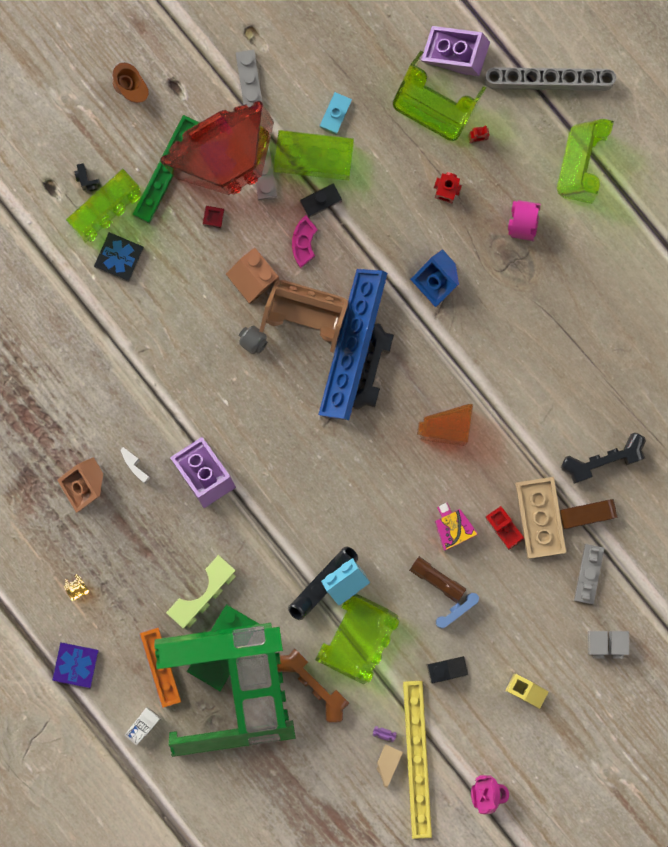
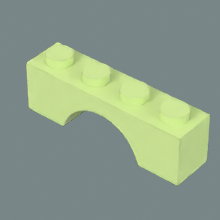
[166,555,236,629]

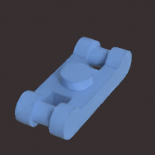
[436,593,479,628]

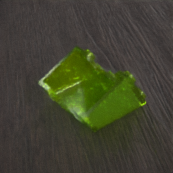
[315,594,399,684]

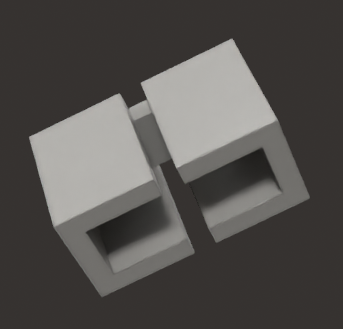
[588,631,629,659]

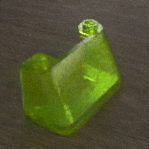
[557,119,614,204]

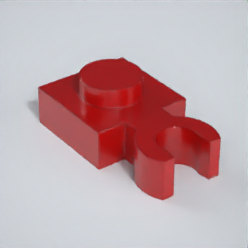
[468,125,490,143]

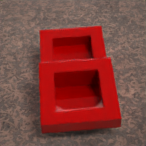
[485,506,524,550]

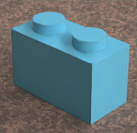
[321,558,370,605]

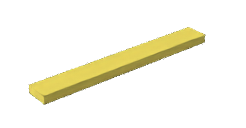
[403,681,432,839]

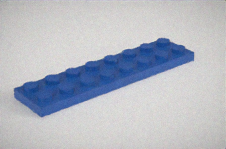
[318,269,388,420]

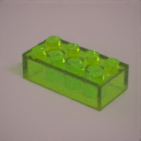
[274,130,354,181]
[66,169,141,243]

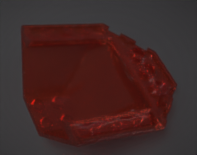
[160,101,274,195]

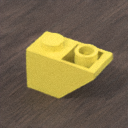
[505,674,548,709]

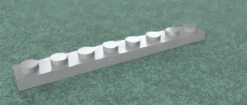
[236,50,277,200]

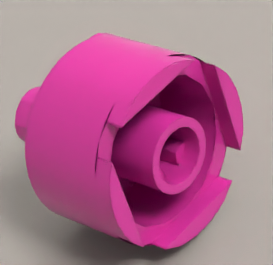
[508,200,541,241]

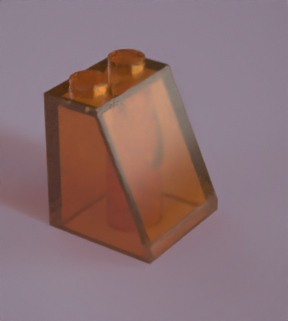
[417,404,473,446]

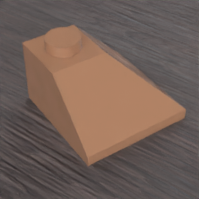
[57,457,103,513]

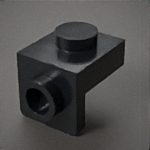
[74,163,101,192]

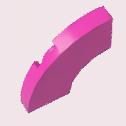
[292,215,318,269]

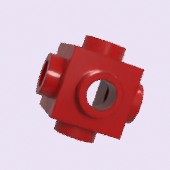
[434,172,462,204]

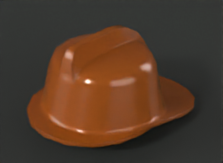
[112,62,149,103]

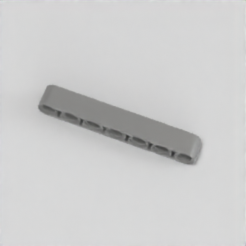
[484,67,616,91]

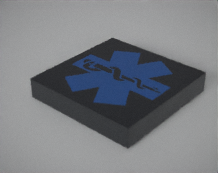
[94,232,144,282]

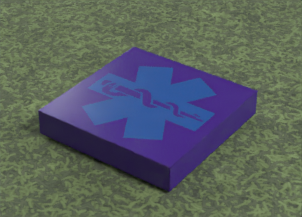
[52,642,99,688]

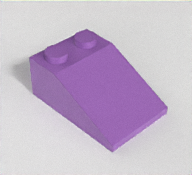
[421,26,490,76]
[170,437,236,508]

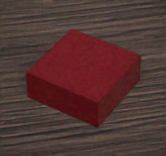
[203,206,225,228]

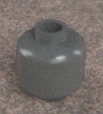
[239,326,268,354]

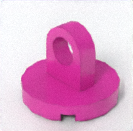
[471,775,509,815]

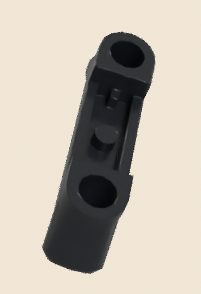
[353,323,394,410]
[561,433,646,484]
[288,546,358,620]

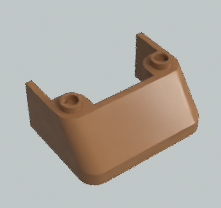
[259,280,348,353]

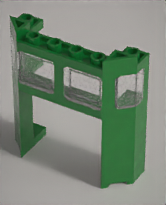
[154,623,296,757]

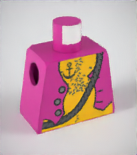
[435,503,478,551]

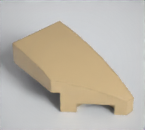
[376,744,403,788]

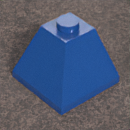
[410,249,459,307]

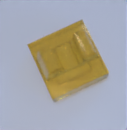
[64,574,89,601]

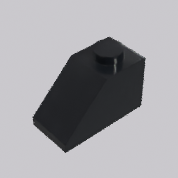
[426,656,468,684]

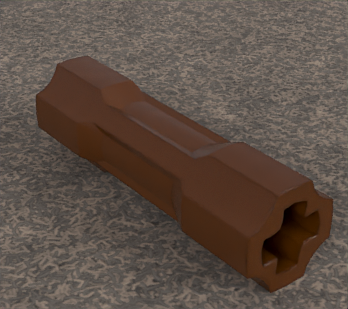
[409,556,466,603]

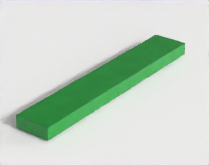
[132,115,200,224]

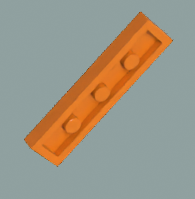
[140,627,181,708]

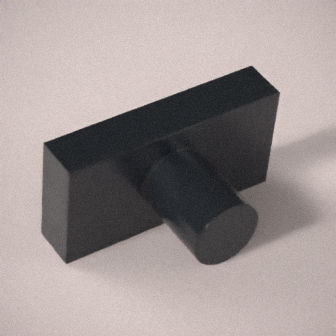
[300,183,342,218]

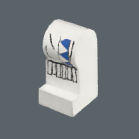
[124,707,161,746]

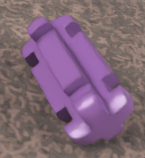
[373,726,397,742]

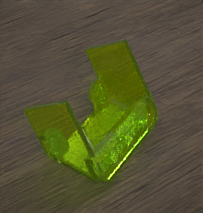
[393,50,486,141]

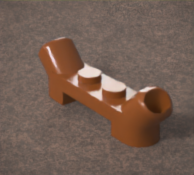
[277,649,350,722]

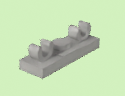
[574,544,604,604]

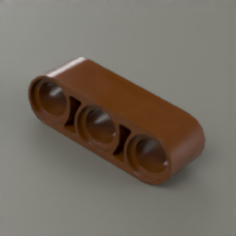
[560,499,618,529]

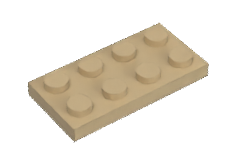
[515,477,566,559]

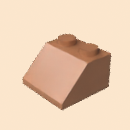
[226,248,279,304]

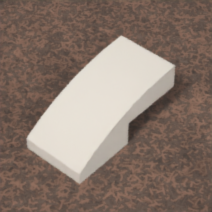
[121,447,150,484]

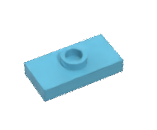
[320,92,352,135]

